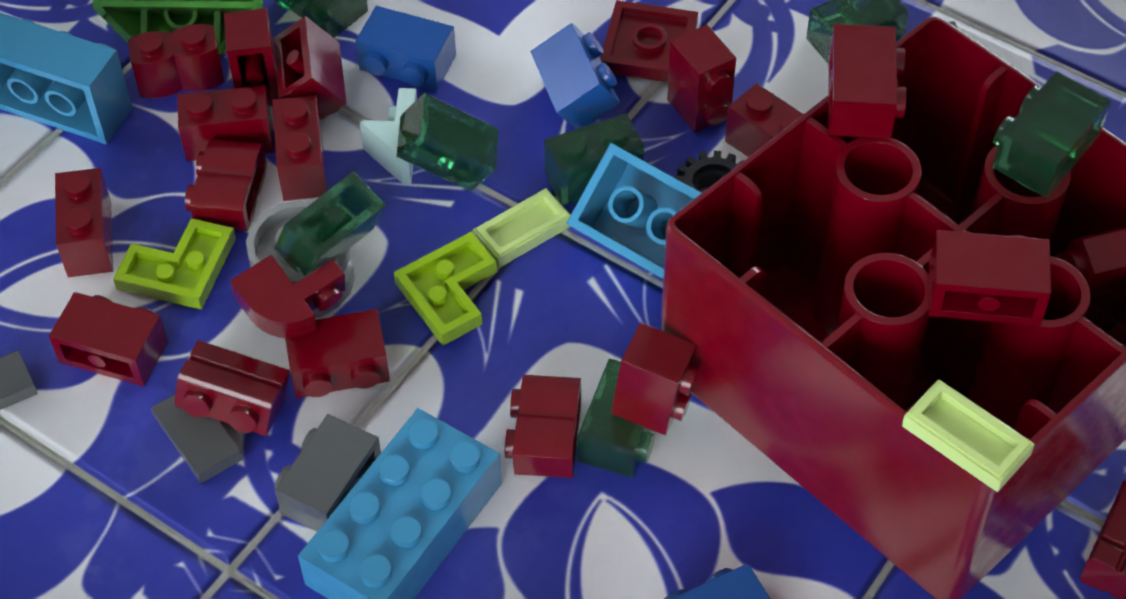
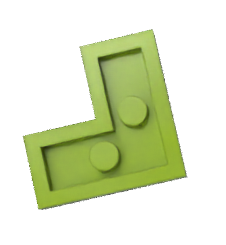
[113,218,236,310]
[393,231,497,346]

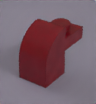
[230,255,345,338]

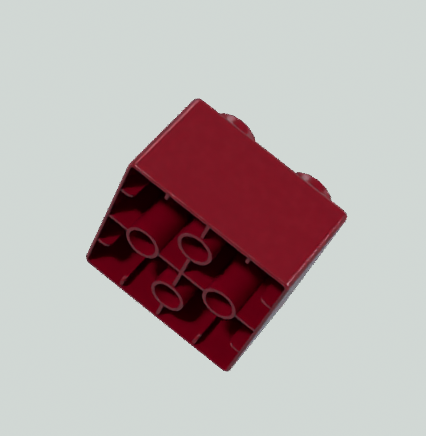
[660,17,1126,599]

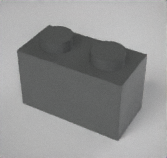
[275,414,381,532]

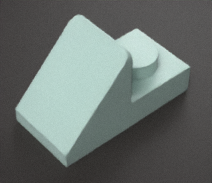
[360,88,419,184]

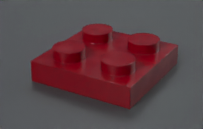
[601,0,698,82]

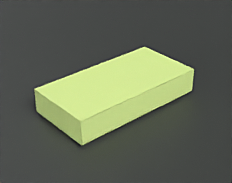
[473,188,571,268]
[902,379,1035,492]

